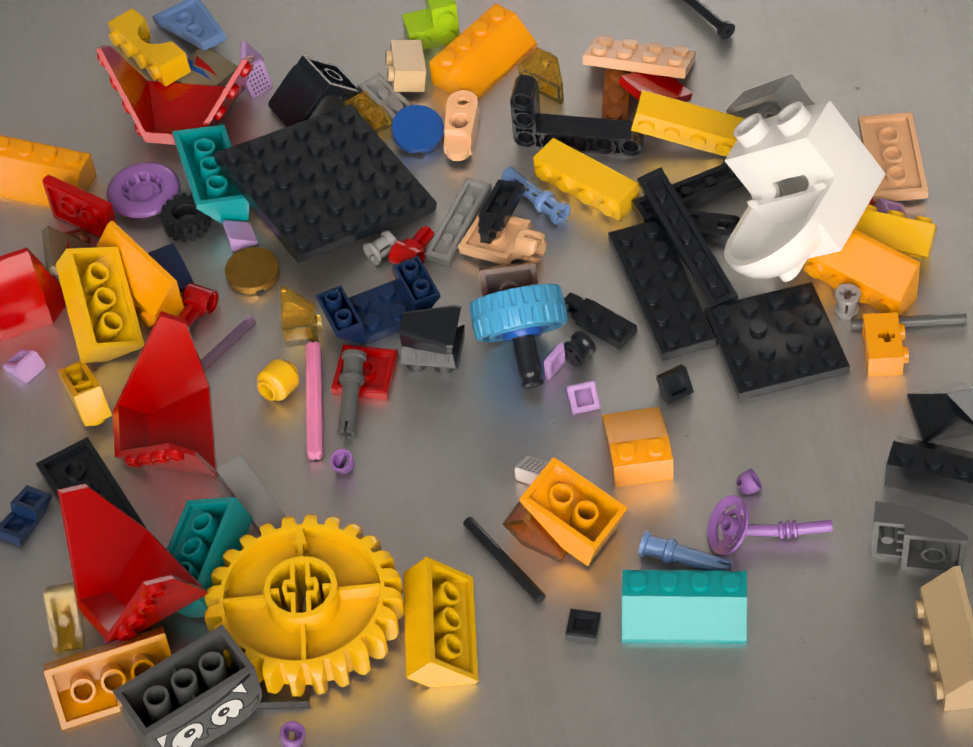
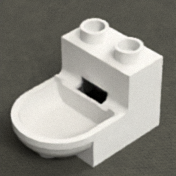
[724,100,886,282]

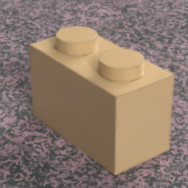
[385,40,426,92]

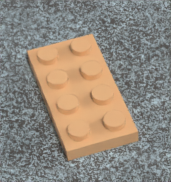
[583,36,696,79]
[858,112,928,203]

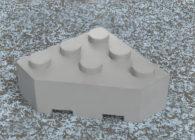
[726,74,815,119]

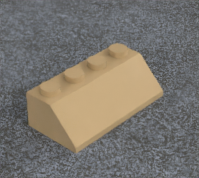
[914,566,973,711]

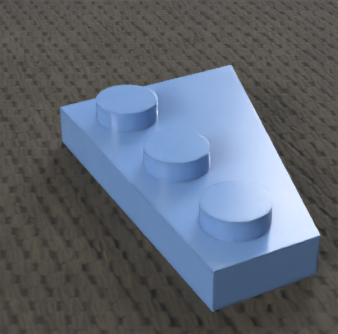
[152,0,227,51]

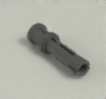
[337,349,367,438]

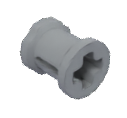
[363,230,397,265]
[834,283,861,321]

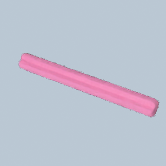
[306,341,323,460]

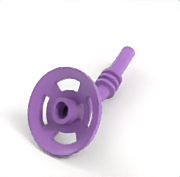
[707,495,833,555]

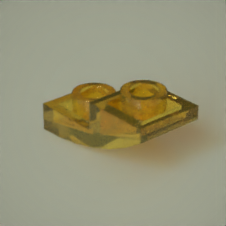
[343,91,393,134]

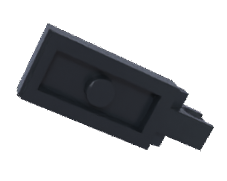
[478,179,525,244]
[564,292,637,349]

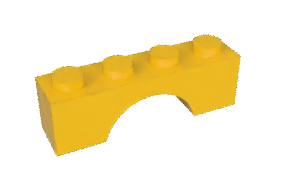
[107,8,191,87]

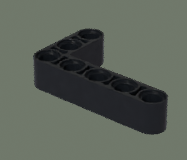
[510,75,645,157]

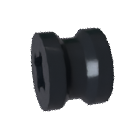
[563,331,596,367]

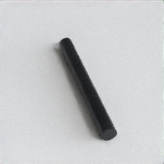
[463,517,546,603]

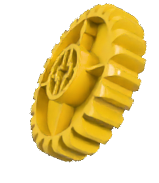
[205,514,404,697]

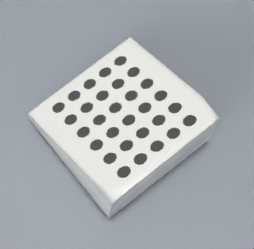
[515,455,549,485]

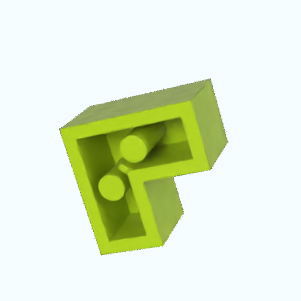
[402,0,460,50]

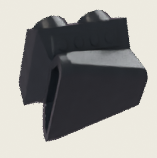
[399,305,465,374]

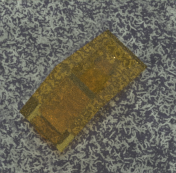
[518,47,564,104]
[280,286,323,347]
[43,582,85,653]

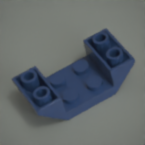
[316,256,441,345]

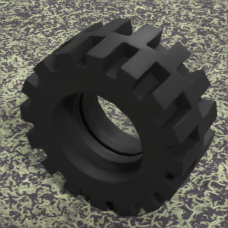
[161,193,211,242]

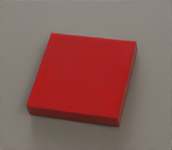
[619,72,693,102]
[331,344,399,400]

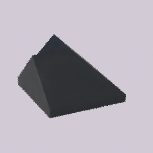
[907,384,973,442]

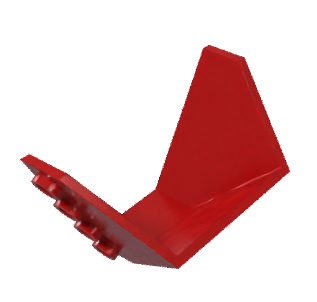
[95,45,255,145]
[112,311,218,477]
[58,484,209,642]

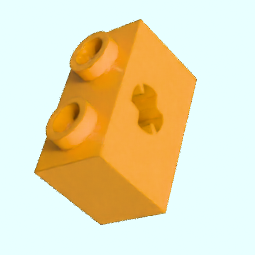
[862,312,909,377]

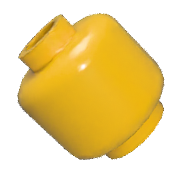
[257,359,299,401]

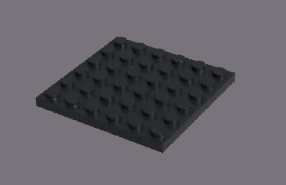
[214,104,437,263]

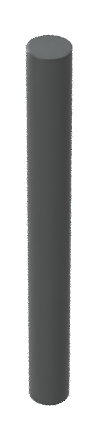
[851,313,967,330]

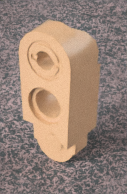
[444,90,480,161]

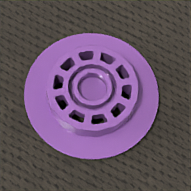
[107,162,180,218]

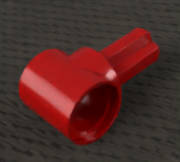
[389,225,435,265]
[178,283,219,329]

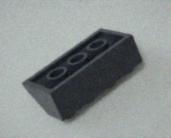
[884,436,973,505]

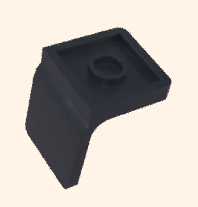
[268,55,363,127]

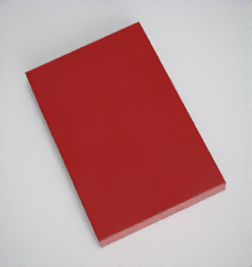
[42,174,117,238]

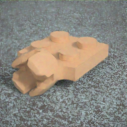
[458,214,547,265]

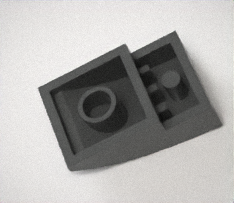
[870,501,968,574]

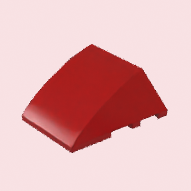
[0,247,66,342]

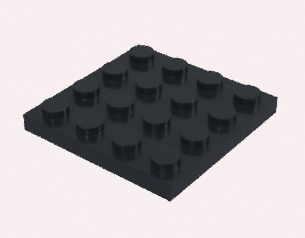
[704,282,850,401]

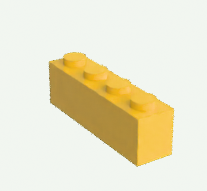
[631,90,745,157]
[533,138,639,221]
[854,205,938,261]

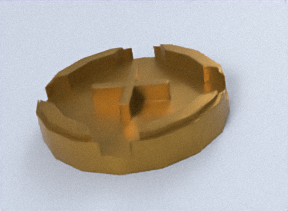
[225,247,280,295]

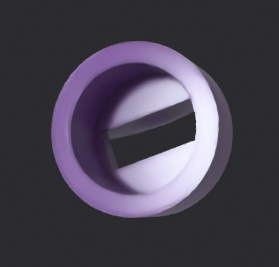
[330,449,355,474]
[736,468,762,495]
[279,721,306,747]

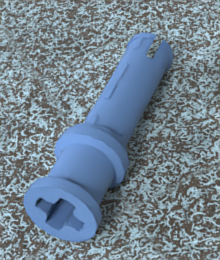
[501,167,571,225]
[638,530,733,571]

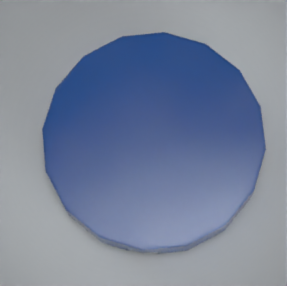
[391,105,444,154]

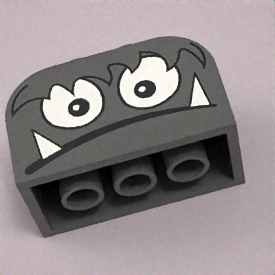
[113,625,262,747]

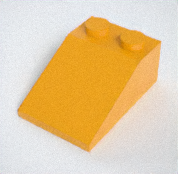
[602,407,673,488]
[519,457,628,566]

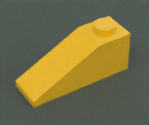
[57,361,112,427]

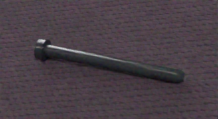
[683,0,735,39]

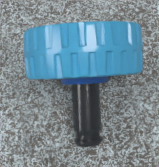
[469,284,568,389]

